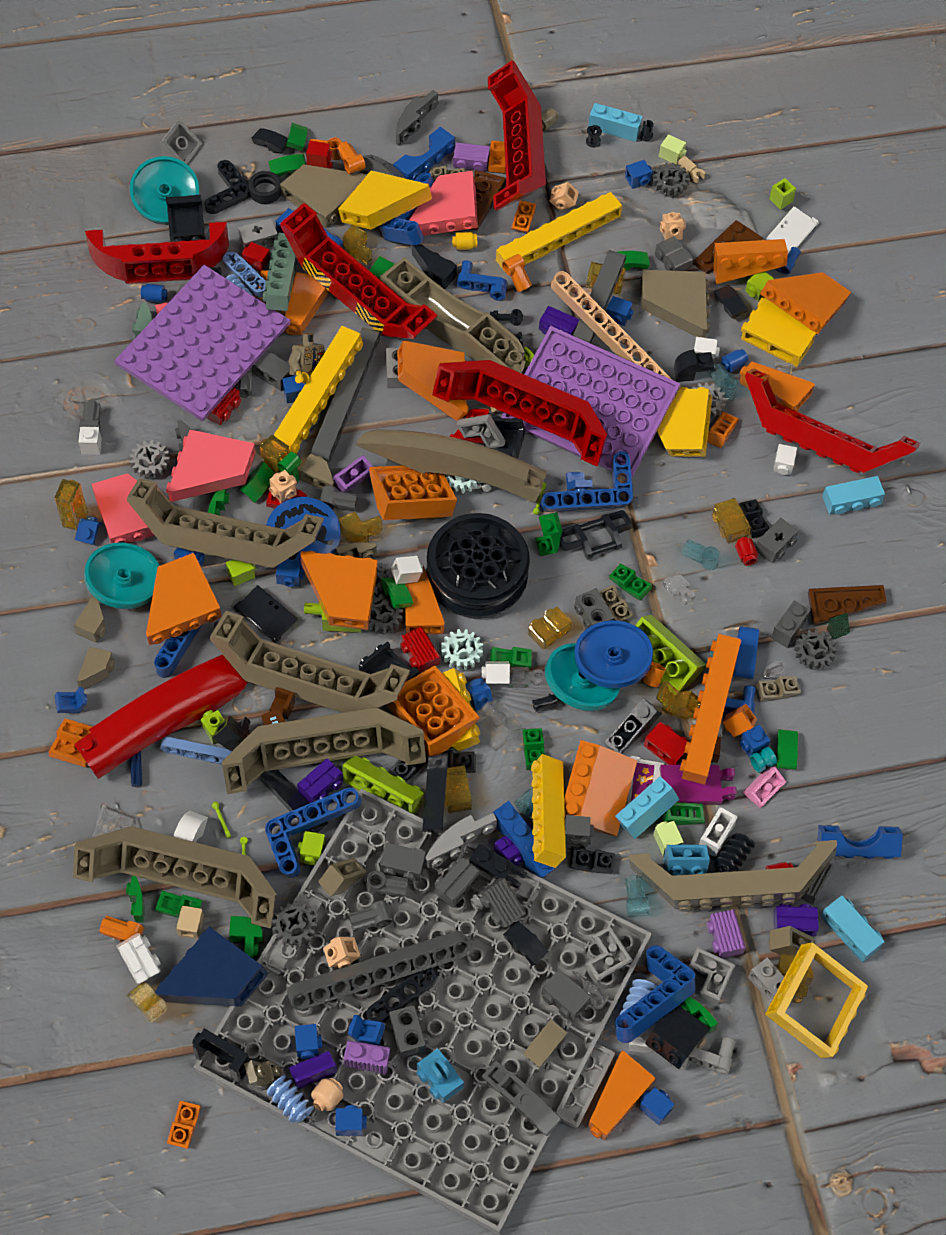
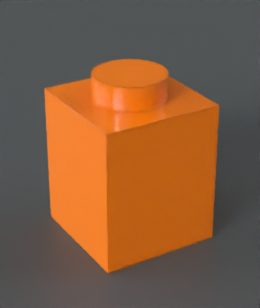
[723,704,757,737]

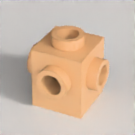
[549,182,579,211]
[660,212,686,240]
[269,470,297,503]
[323,937,361,969]

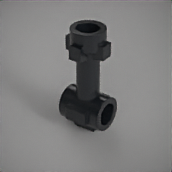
[490,309,523,326]

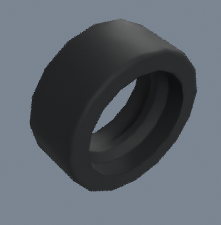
[248,171,281,204]

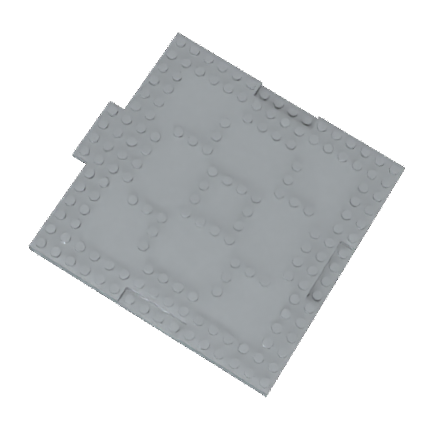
[194,789,652,1235]

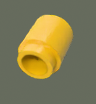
[452,232,477,250]

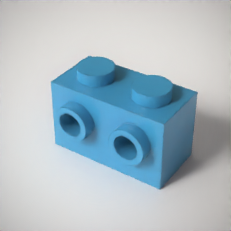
[663,845,710,876]

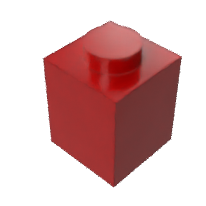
[242,242,271,272]

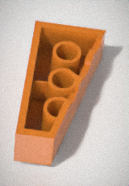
[713,239,788,284]

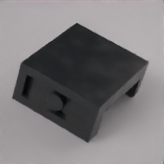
[166,195,205,242]
[484,417,526,459]
[359,641,419,682]
[645,1005,710,1069]
[192,1028,250,1085]

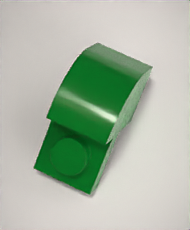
[229,916,264,959]

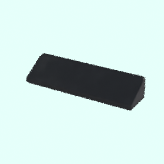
[422,754,448,833]
[260,769,328,833]

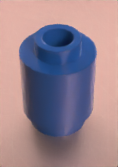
[141,284,168,303]
[721,349,749,373]

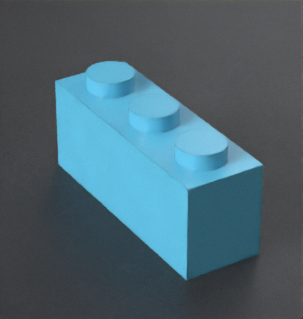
[588,103,643,142]
[822,476,885,515]
[615,776,680,839]
[821,896,884,963]

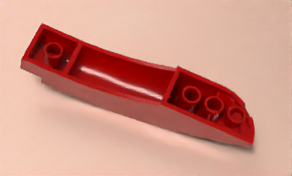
[74,654,248,779]

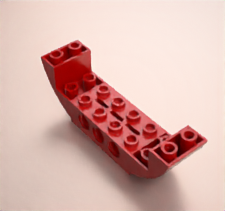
[85,222,229,284]

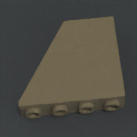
[280,164,367,228]
[641,270,710,338]

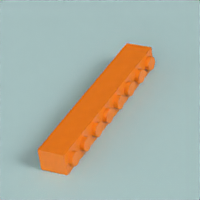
[680,634,741,785]

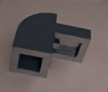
[674,349,714,382]
[213,716,251,751]

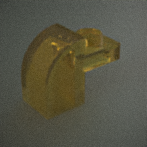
[343,225,372,265]
[339,511,383,544]
[656,681,701,719]
[778,954,813,1003]
[127,982,167,1023]

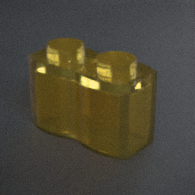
[528,607,573,649]

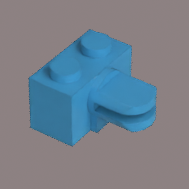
[416,1049,464,1104]

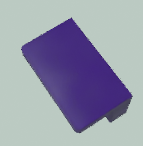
[289,1051,337,1089]

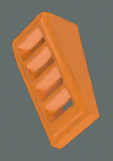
[707,412,739,448]

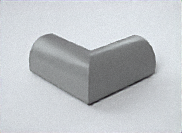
[456,414,505,448]
[586,926,633,983]
[689,947,735,1004]

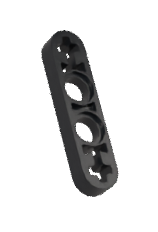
[367,968,437,1023]

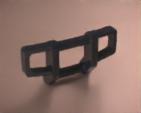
[559,510,632,560]

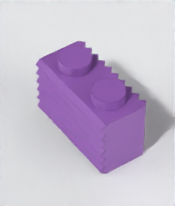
[453,142,490,172]
[333,455,373,493]
[707,909,746,958]
[344,1040,390,1075]

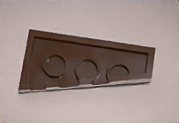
[472,170,506,231]
[693,220,763,274]
[808,585,887,625]

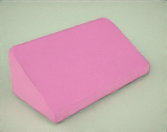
[743,767,786,808]

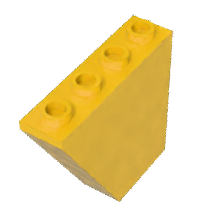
[338,171,432,230]
[741,298,816,367]
[657,387,712,457]

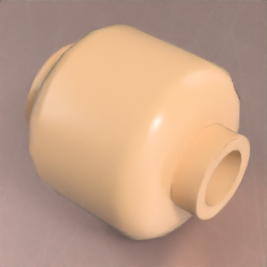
[311,1078,344,1111]

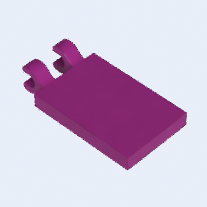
[659,765,737,805]

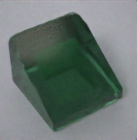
[827,613,850,639]

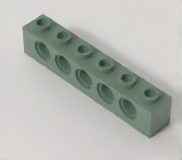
[263,233,298,311]

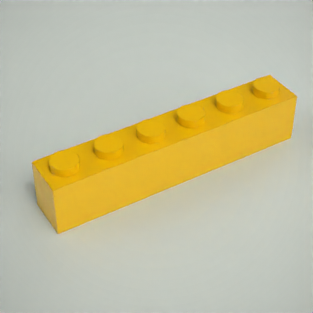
[531,754,566,868]

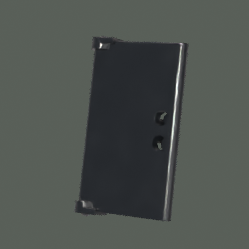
[234,585,298,644]

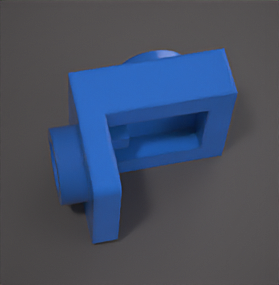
[566,472,593,491]
[75,515,103,545]
[465,678,494,711]
[54,687,87,713]
[348,1015,385,1045]

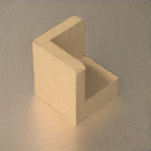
[176,906,204,939]

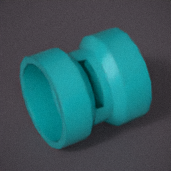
[749,747,777,773]

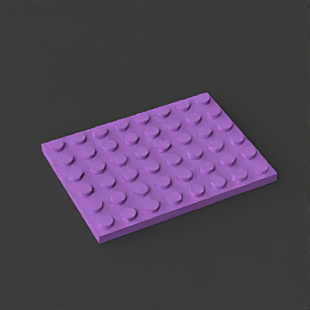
[115,265,290,422]
[501,326,680,478]

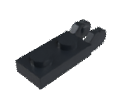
[469,844,527,889]

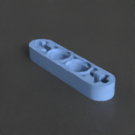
[223,251,266,298]
[160,737,232,764]

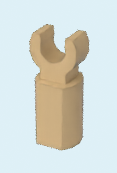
[678,156,706,183]

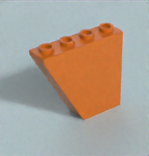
[760,272,851,334]
[397,340,469,422]
[300,551,378,630]
[146,553,222,646]

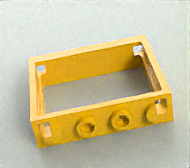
[765,943,868,1058]

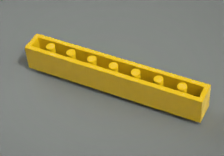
[496,192,622,272]
[269,326,363,456]

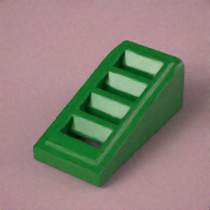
[661,802,705,825]

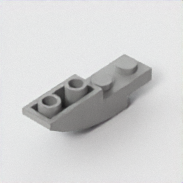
[425,813,497,868]

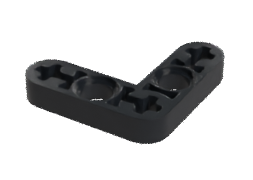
[205,160,250,214]

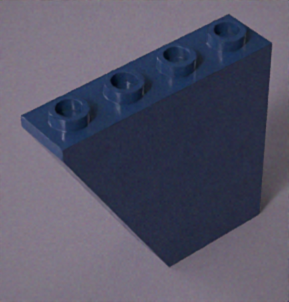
[154,927,269,1007]

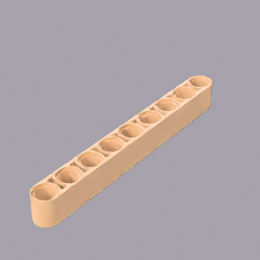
[551,271,671,379]

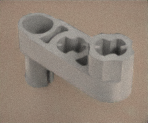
[668,1038,736,1074]

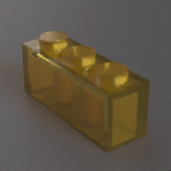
[54,479,88,531]

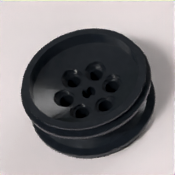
[426,513,530,618]

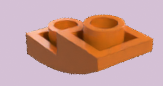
[511,200,536,233]
[167,1101,202,1149]

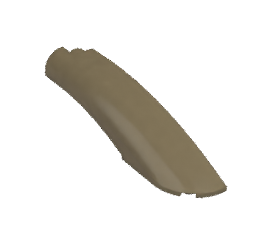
[380,257,525,373]
[356,429,547,502]

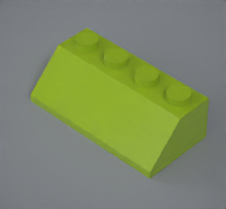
[635,615,707,696]
[343,756,424,815]

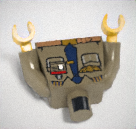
[288,333,325,384]

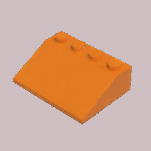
[369,465,457,520]
[387,666,480,756]
[564,740,638,837]

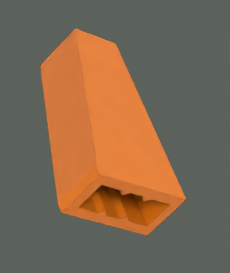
[284,272,329,336]
[739,361,815,411]
[405,565,444,634]
[588,1050,656,1141]

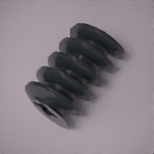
[714,833,755,873]

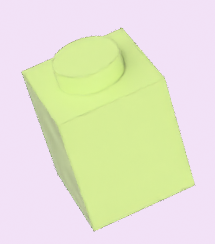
[659,134,687,165]
[653,821,683,856]

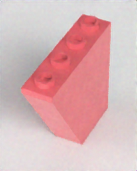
[409,171,478,236]
[166,430,256,502]
[91,473,155,543]

